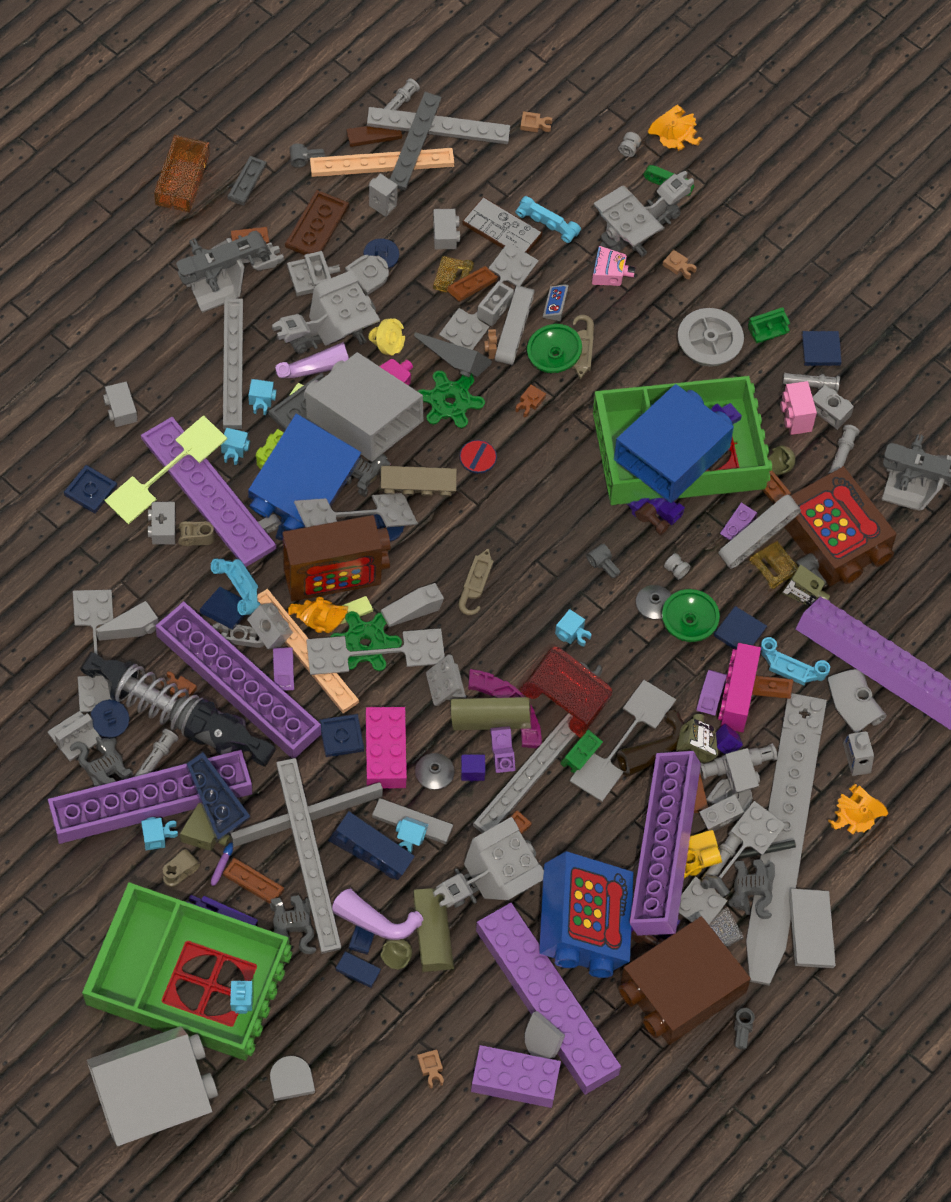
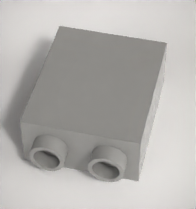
[304,352,423,462]
[86,1026,218,1146]

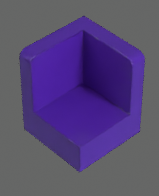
[716,724,743,754]
[461,755,485,781]

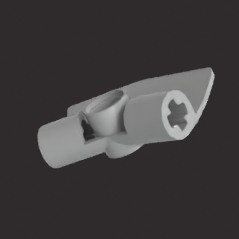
[828,669,887,733]

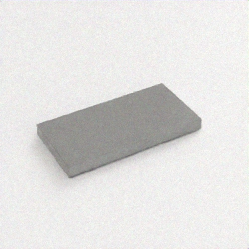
[789,889,836,968]

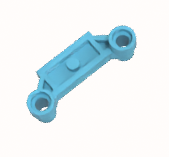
[515,196,581,243]
[211,559,260,615]
[761,637,830,685]

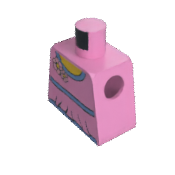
[592,246,636,286]

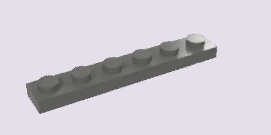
[390,92,442,191]

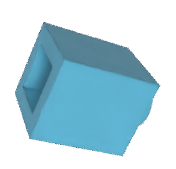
[249,379,277,415]
[221,428,251,465]
[555,609,592,647]
[141,817,178,850]
[396,817,429,853]
[230,981,253,1014]

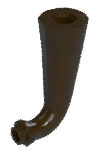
[617,710,684,777]

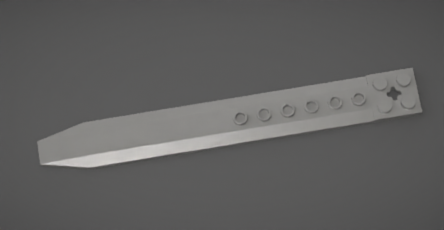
[746,693,827,985]

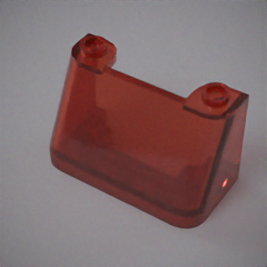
[519,647,612,738]

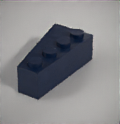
[186,752,250,843]
[328,811,415,880]

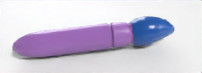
[211,843,233,886]

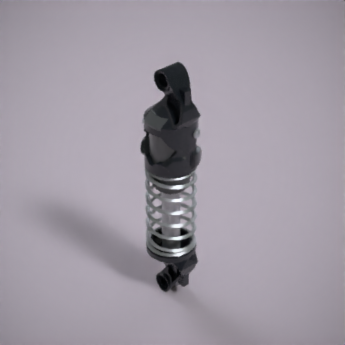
[80,652,276,767]

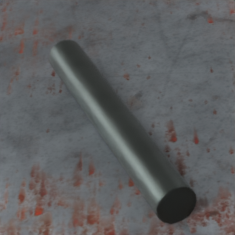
[736,840,796,859]

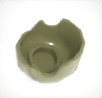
[768,445,796,475]
[381,939,412,970]

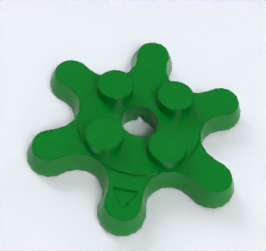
[417,371,485,429]
[330,611,402,672]

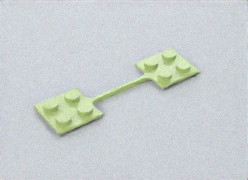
[104,416,228,524]

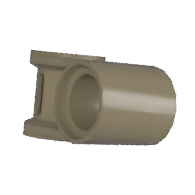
[178,521,215,546]
[163,849,200,887]

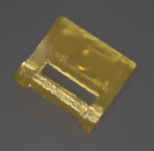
[433,256,474,293]
[749,541,798,589]

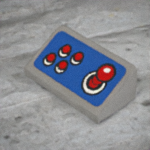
[543,285,569,321]

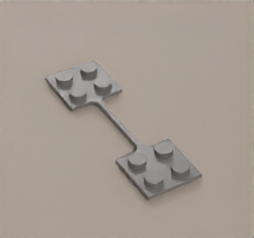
[439,242,539,350]
[294,493,418,527]
[73,590,113,713]
[306,628,445,675]
[570,680,676,802]
[679,801,786,924]

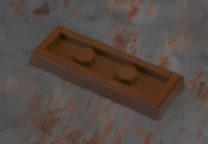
[346,126,402,147]

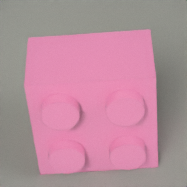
[780,381,817,435]

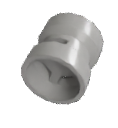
[618,132,641,157]
[664,553,691,580]

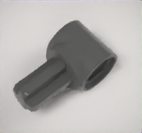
[289,144,325,168]
[586,544,620,578]
[794,553,826,587]
[734,1008,755,1050]

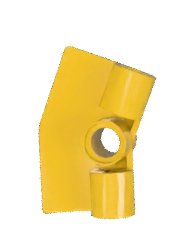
[684,830,723,879]

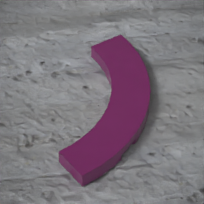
[468,669,542,749]

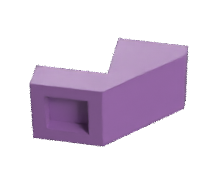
[273,647,294,690]
[697,670,727,715]
[490,726,515,773]

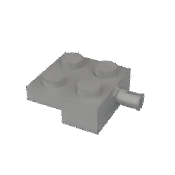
[287,251,340,296]

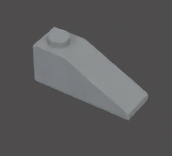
[380,583,444,627]
[96,601,158,641]

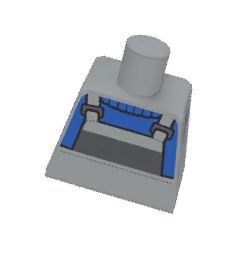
[843,731,874,776]

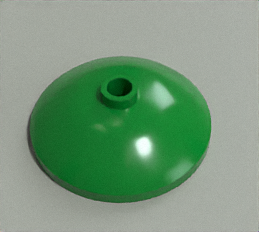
[527,324,582,373]
[662,589,720,642]

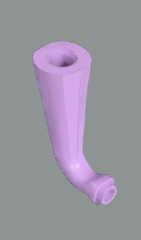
[276,342,349,379]
[332,889,423,940]

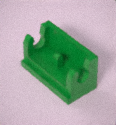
[748,307,790,344]
[560,730,603,773]

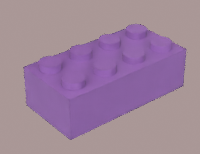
[471,1045,561,1108]

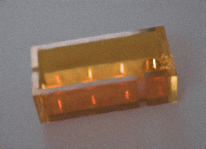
[154,135,210,212]

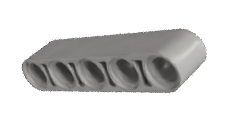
[495,285,535,365]
[718,495,801,569]

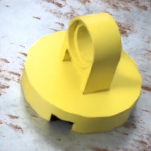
[368,318,405,355]

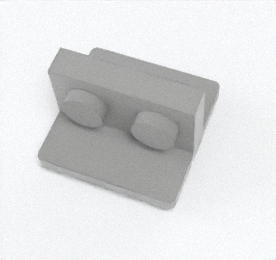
[426,655,466,706]
[48,711,101,761]

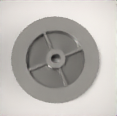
[678,308,744,367]

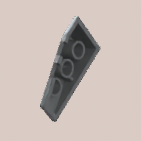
[414,332,492,378]

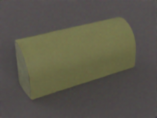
[451,697,531,730]
[413,888,454,972]

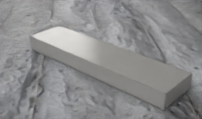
[372,798,453,844]

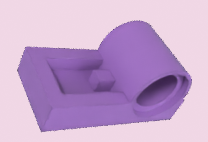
[720,503,757,541]

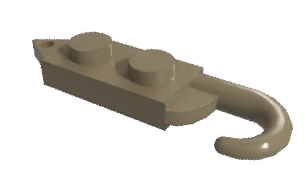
[572,315,594,379]
[458,549,494,615]

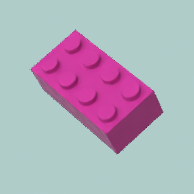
[718,643,761,732]
[366,707,407,788]

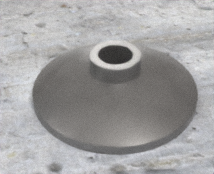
[636,585,672,620]
[415,753,454,790]

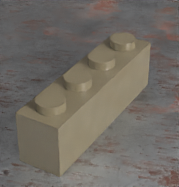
[379,466,457,497]

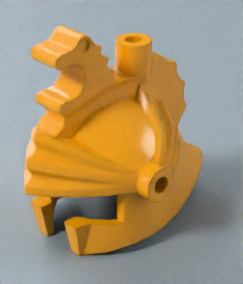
[648,105,703,151]
[288,597,348,633]
[828,784,888,835]

